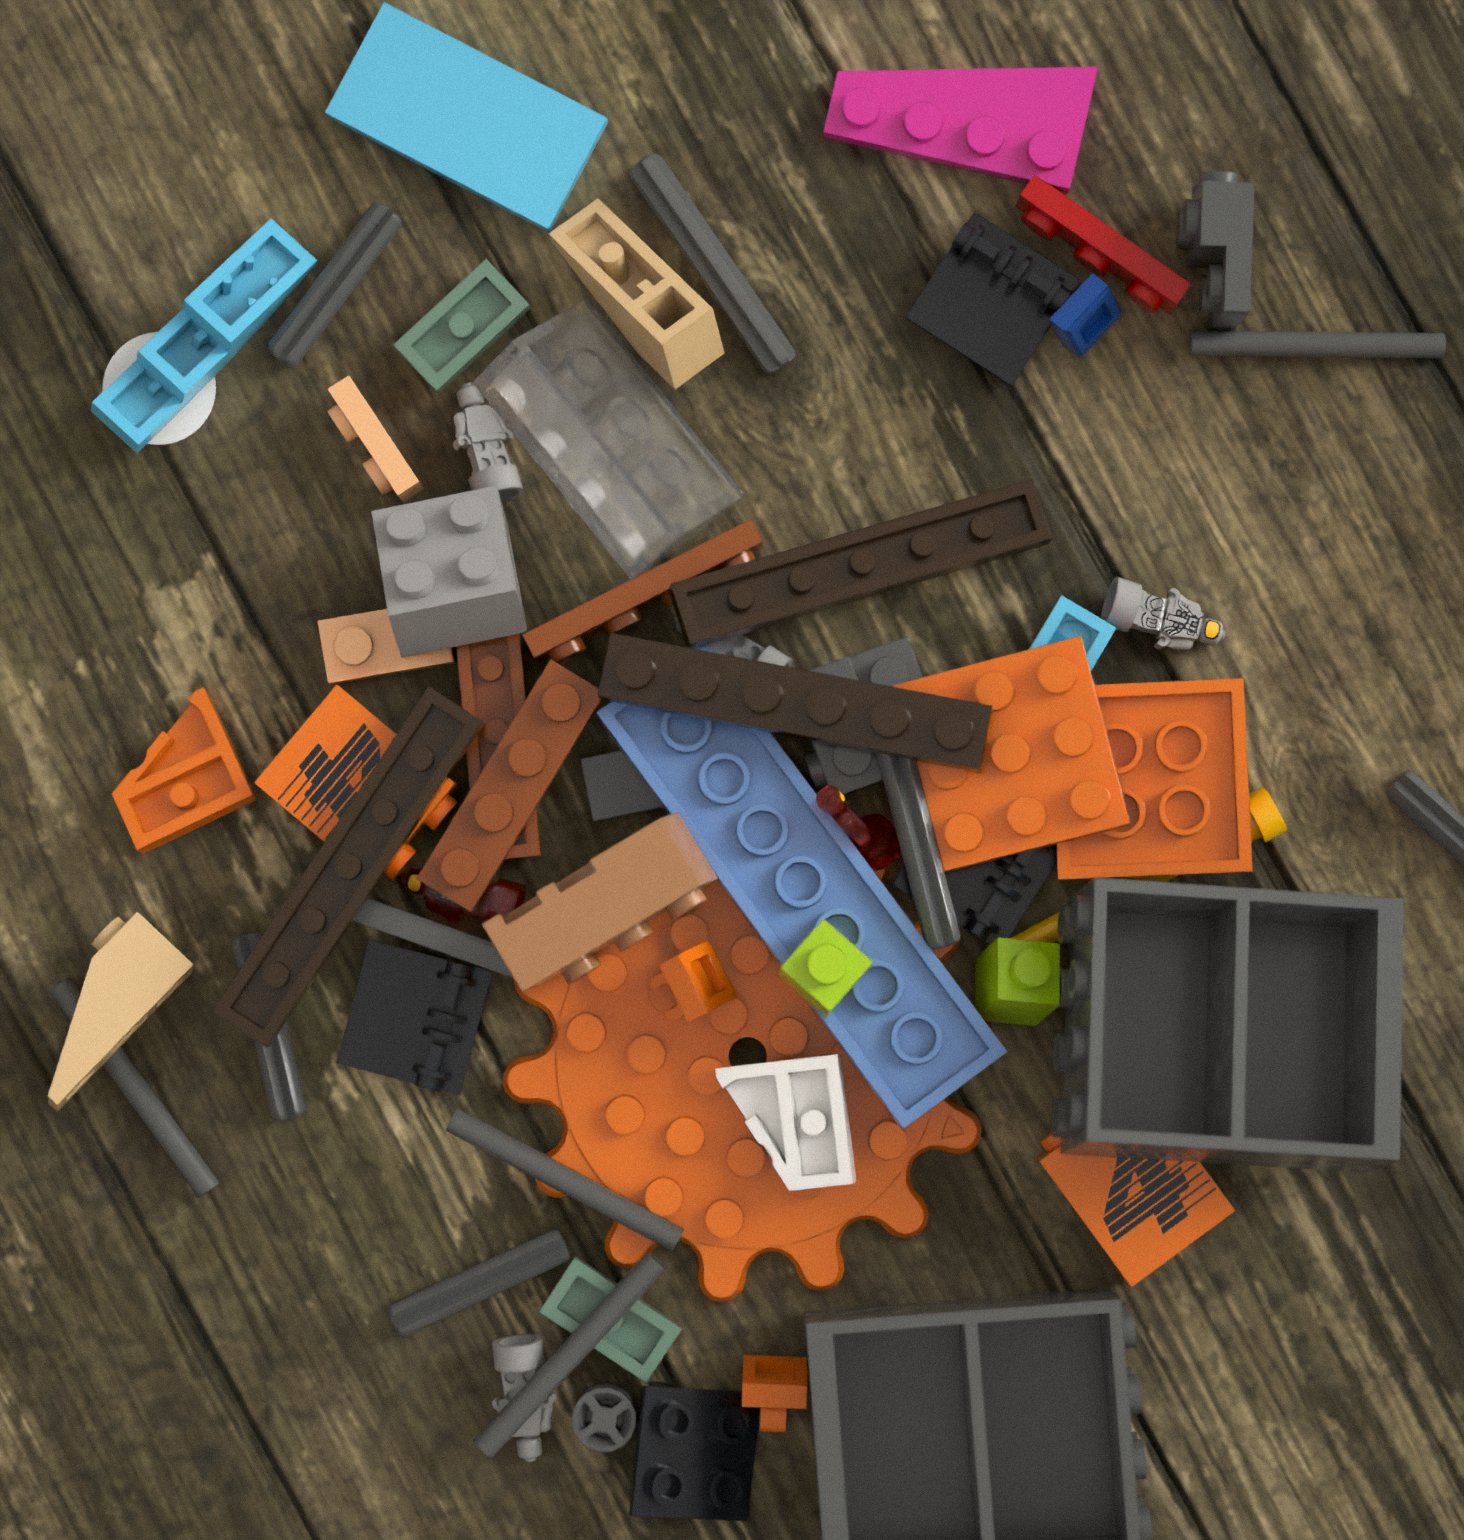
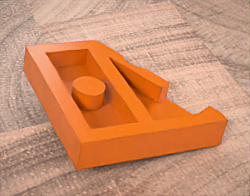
[112,687,258,855]

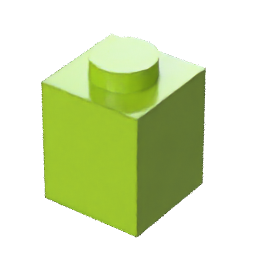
[777,919,873,1017]
[975,937,1060,1026]

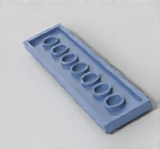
[596,645,1007,1130]

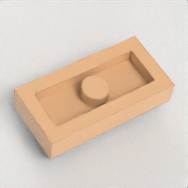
[327,375,424,503]
[318,609,455,685]

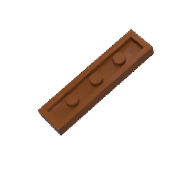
[523,519,763,664]
[456,634,542,860]
[416,659,602,912]

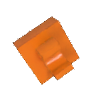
[649,940,737,1022]
[742,1355,807,1432]

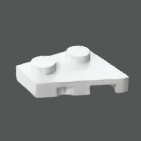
[715,1053,857,1191]

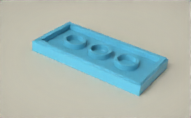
[325,2,608,233]

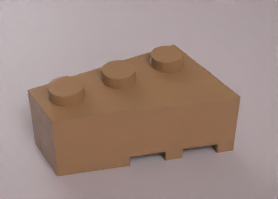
[482,812,718,992]

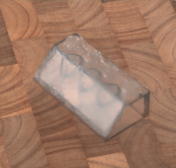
[473,299,744,579]

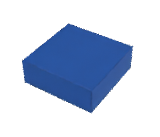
[1049,273,1122,358]

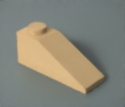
[548,198,724,389]
[48,912,194,1112]

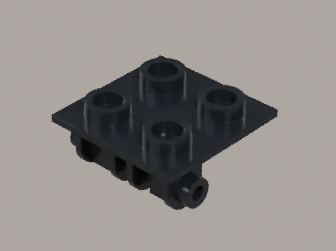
[905,212,1080,386]
[893,844,1057,945]
[336,939,493,1095]
[629,1381,760,1521]

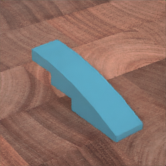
[91,218,318,453]

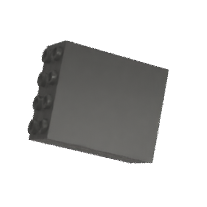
[1051,878,1404,1173]
[804,1288,1152,1540]

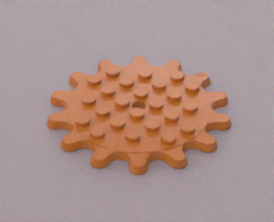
[502,844,993,1302]

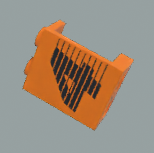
[254,685,459,881]
[1035,1131,1235,1287]

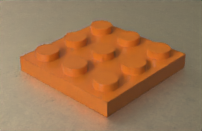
[893,636,1131,873]
[1056,678,1253,880]

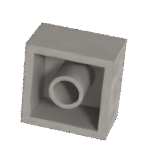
[371,485,527,658]

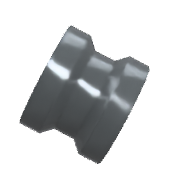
[572,1382,637,1452]

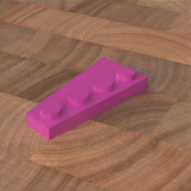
[823,67,1098,194]

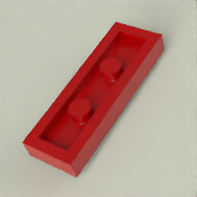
[1015,174,1191,315]

